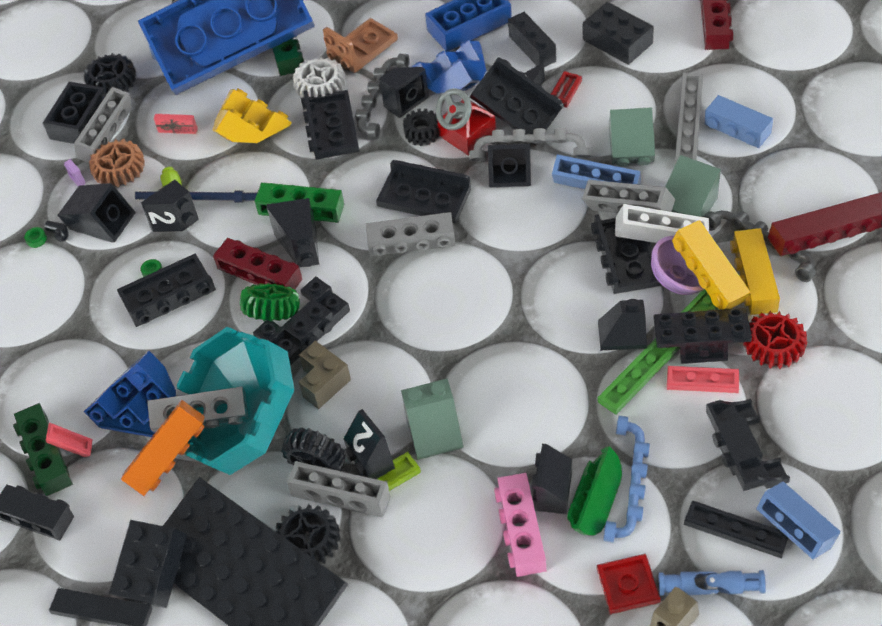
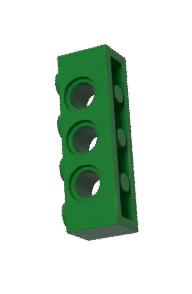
[255,182,344,223]

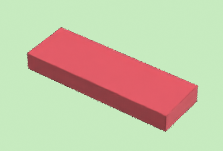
[667,366,739,393]

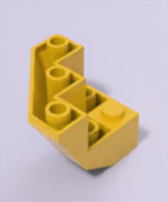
[212,88,292,143]

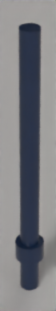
[135,190,257,203]

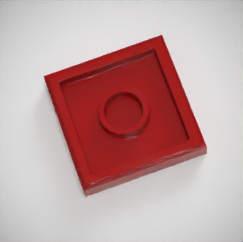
[597,554,661,614]

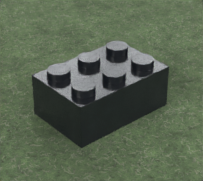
[582,1,654,65]
[43,81,106,144]
[109,520,187,608]

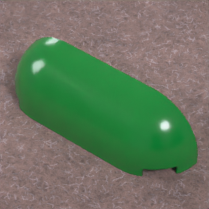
[567,446,622,536]

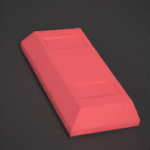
[46,423,93,457]

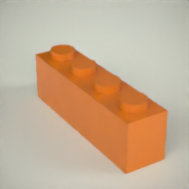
[121,400,205,496]

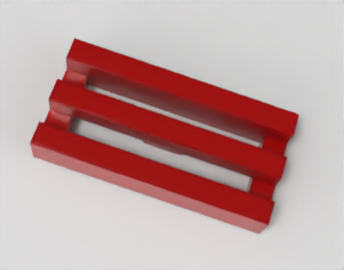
[551,71,582,108]

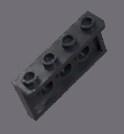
[470,57,564,145]
[301,90,360,160]
[376,160,471,224]
[591,214,662,294]
[116,253,216,327]

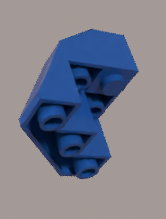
[412,40,486,93]
[83,351,176,437]

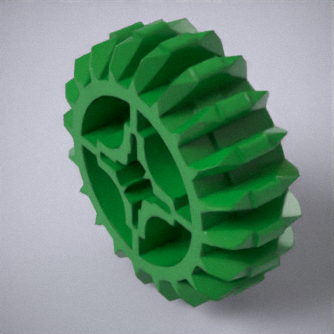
[239,283,300,321]

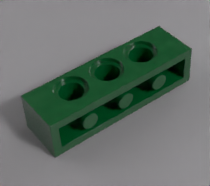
[272,36,304,76]
[13,403,73,496]

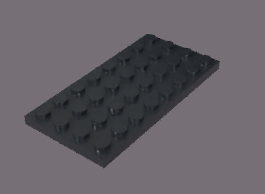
[163,477,348,626]

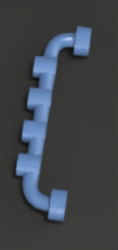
[603,416,650,542]

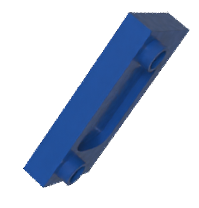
[138,0,315,95]

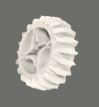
[293,56,346,98]

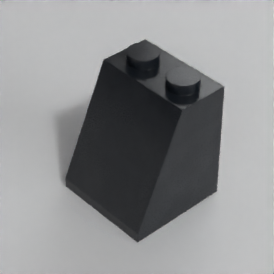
[57,183,136,243]
[267,198,320,268]

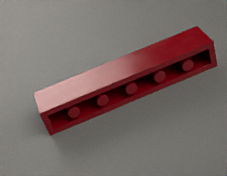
[767,192,882,256]

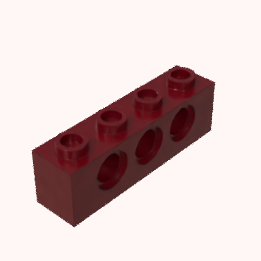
[700,0,733,50]
[213,237,303,289]

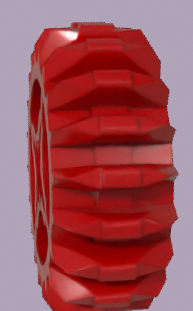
[743,310,807,369]

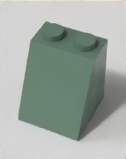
[609,107,655,166]
[665,155,721,217]
[401,378,464,460]

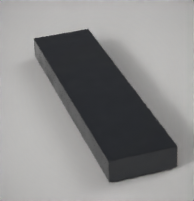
[684,500,789,559]
[49,588,153,626]

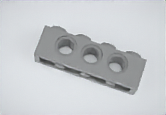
[74,87,132,163]
[582,180,675,213]
[366,212,455,257]
[148,387,249,433]
[287,461,390,517]

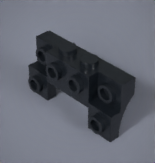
[253,276,350,366]
[706,399,790,491]

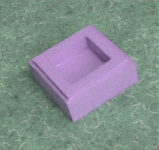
[64,159,86,186]

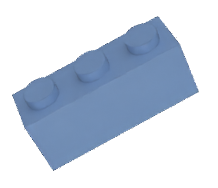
[704,95,773,148]
[756,482,841,560]

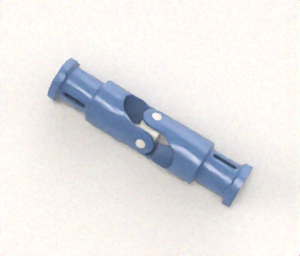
[658,570,766,596]

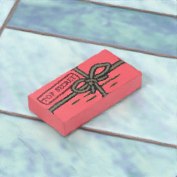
[154,114,198,134]

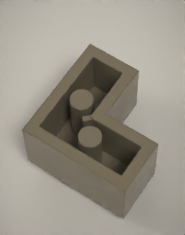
[299,340,351,409]

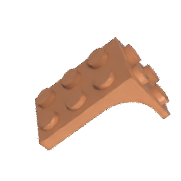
[323,18,398,73]

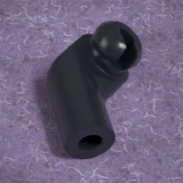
[45,221,69,242]

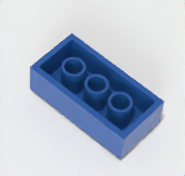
[425,0,512,52]

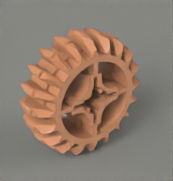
[89,139,145,188]

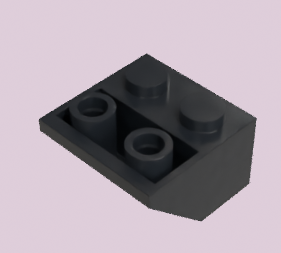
[532,443,572,514]

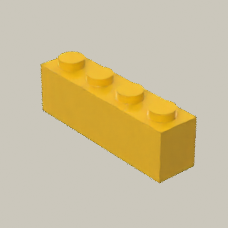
[672,220,751,310]
[730,228,780,315]

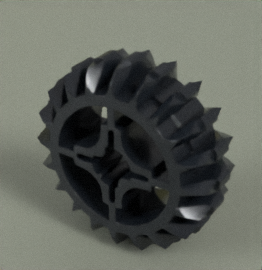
[83,53,136,95]
[281,427,346,471]
[276,503,341,565]

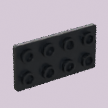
[653,308,752,364]

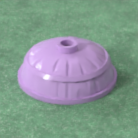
[651,236,705,295]

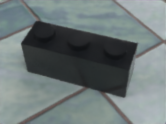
[508,11,556,67]
[0,484,74,541]

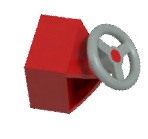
[436,88,496,156]

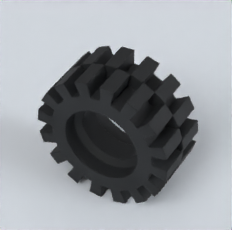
[403,108,439,146]

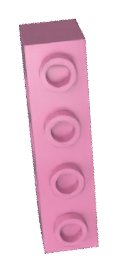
[494,473,547,577]

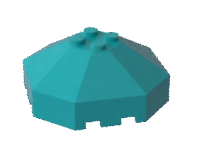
[176,327,295,475]

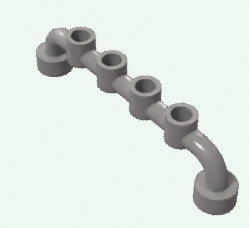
[469,128,590,162]

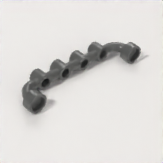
[355,54,409,140]
[703,210,816,282]

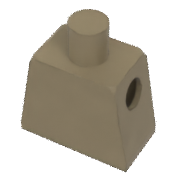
[650,587,699,626]

